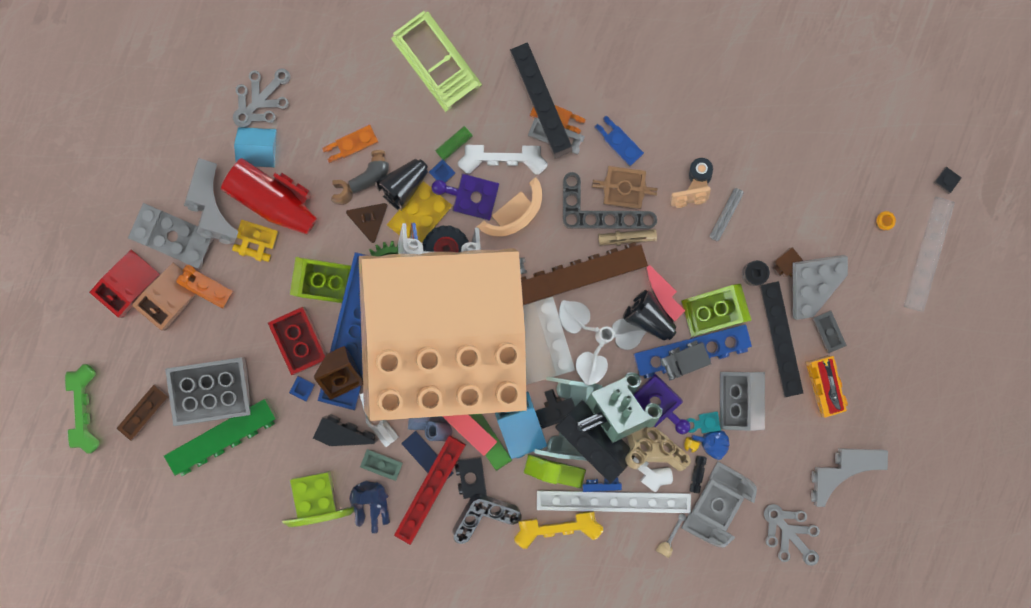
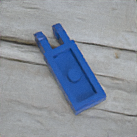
[595,116,644,166]

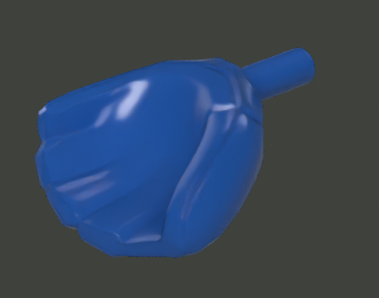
[692,431,730,460]

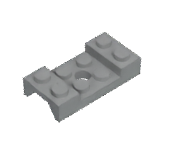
[128,203,214,269]

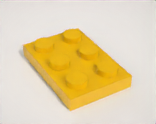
[387,181,453,243]

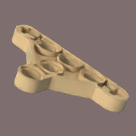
[625,426,691,471]

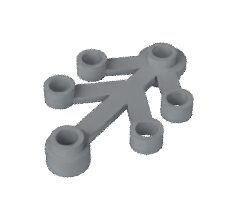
[233,68,291,127]
[764,504,820,566]

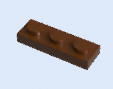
[116,384,169,441]

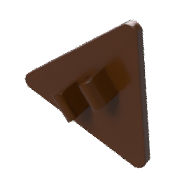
[346,203,388,243]

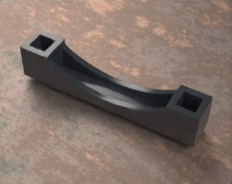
[510,42,572,158]

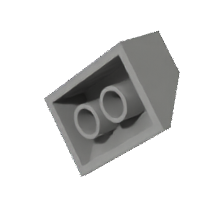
[720,372,765,431]

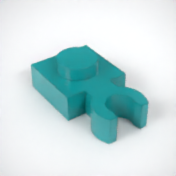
[686,411,721,433]

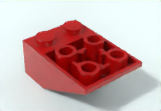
[89,249,160,318]

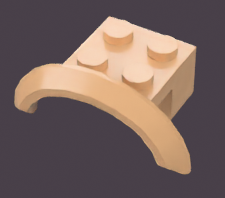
[477,177,542,237]

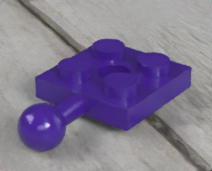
[431,174,499,221]
[633,374,690,435]

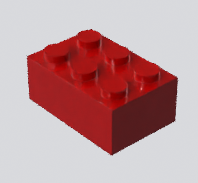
[268,307,327,376]

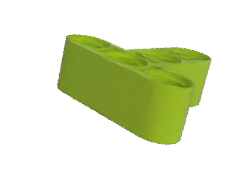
[523,454,586,488]

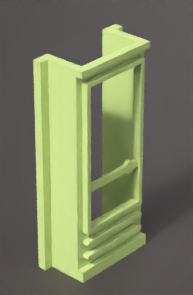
[391,11,482,112]

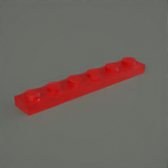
[394,435,466,545]

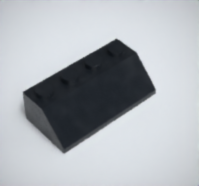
[555,400,635,484]

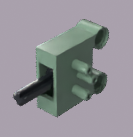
[577,372,662,443]

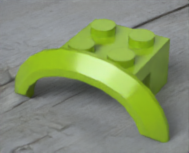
[282,471,354,527]

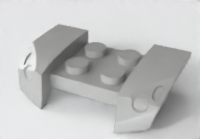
[681,461,757,548]

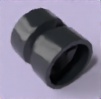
[742,260,770,286]

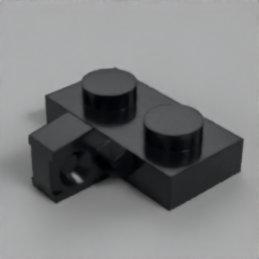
[535,389,575,429]

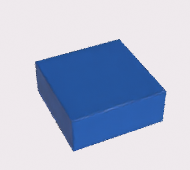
[429,159,456,183]
[289,376,315,402]

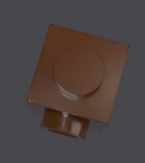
[772,247,803,277]

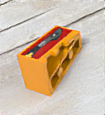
[805,355,848,418]

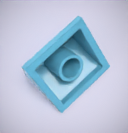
[234,127,277,168]

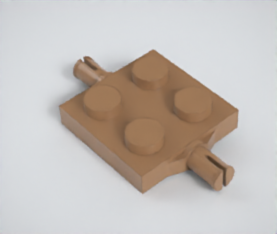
[592,166,658,209]

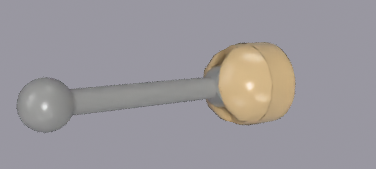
[656,514,686,558]

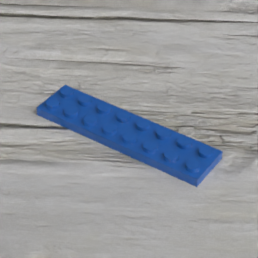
[318,252,369,411]

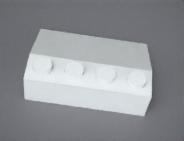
[523,296,575,385]

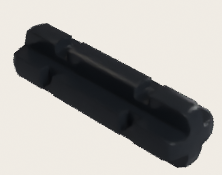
[690,456,707,493]

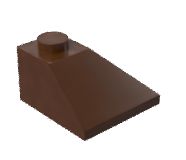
[314,346,363,400]

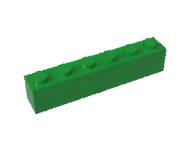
[164,398,278,477]

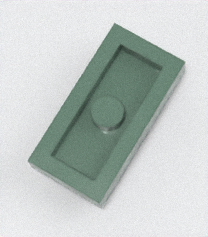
[360,449,403,481]

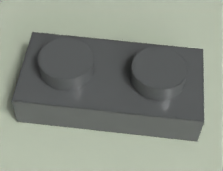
[813,311,847,353]

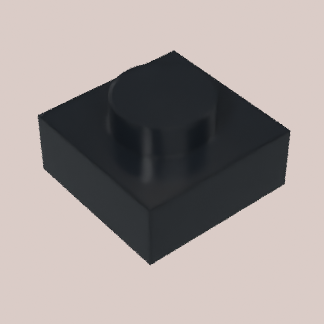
[934,166,962,194]

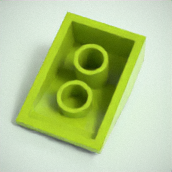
[290,257,351,303]
[681,284,751,337]

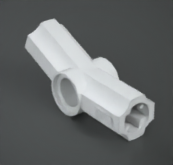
[360,393,399,447]

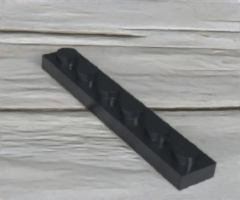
[759,281,804,397]

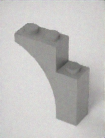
[184,158,238,244]
[811,448,888,507]

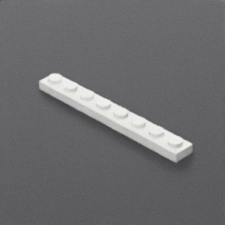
[537,490,691,513]

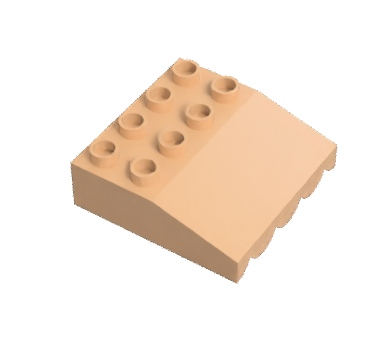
[359,248,527,421]

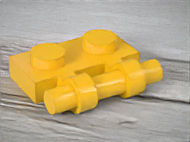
[232,219,279,262]

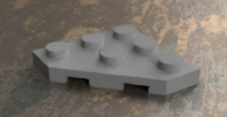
[793,255,848,320]

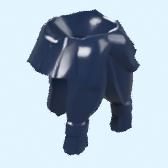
[349,481,390,533]

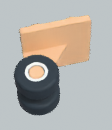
[670,158,713,208]

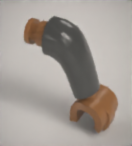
[331,150,389,205]

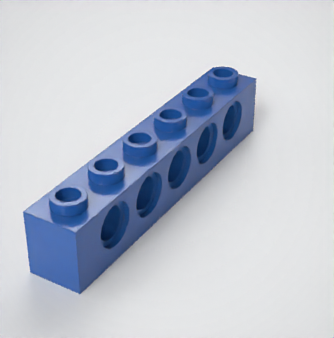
[633,324,752,379]

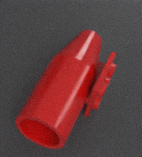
[221,158,317,235]

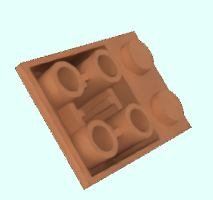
[132,262,196,331]

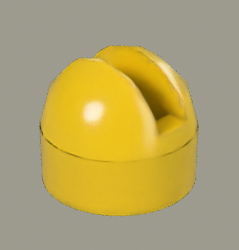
[684,437,701,453]

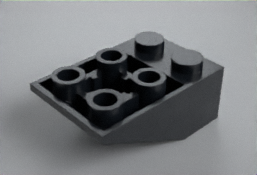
[313,414,378,446]

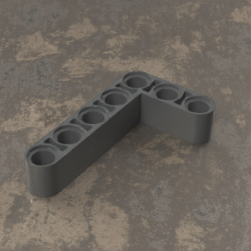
[563,172,657,230]

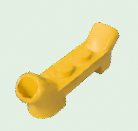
[514,511,603,549]

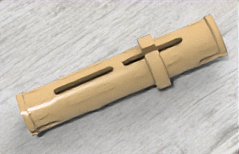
[598,229,657,246]

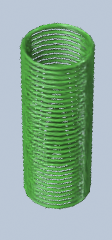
[435,126,473,161]

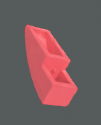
[645,265,685,322]
[442,414,497,456]

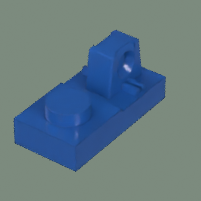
[582,477,622,492]

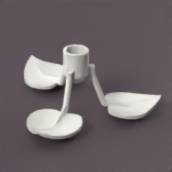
[559,300,646,386]

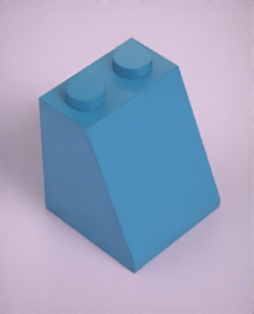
[495,391,548,459]

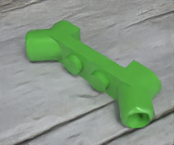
[65,364,100,454]

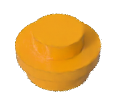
[876,211,896,230]

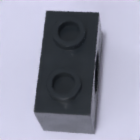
[455,456,487,499]

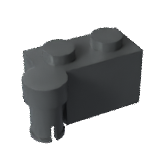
[660,340,711,381]

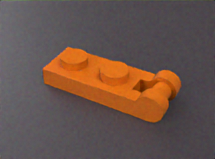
[176,265,233,309]

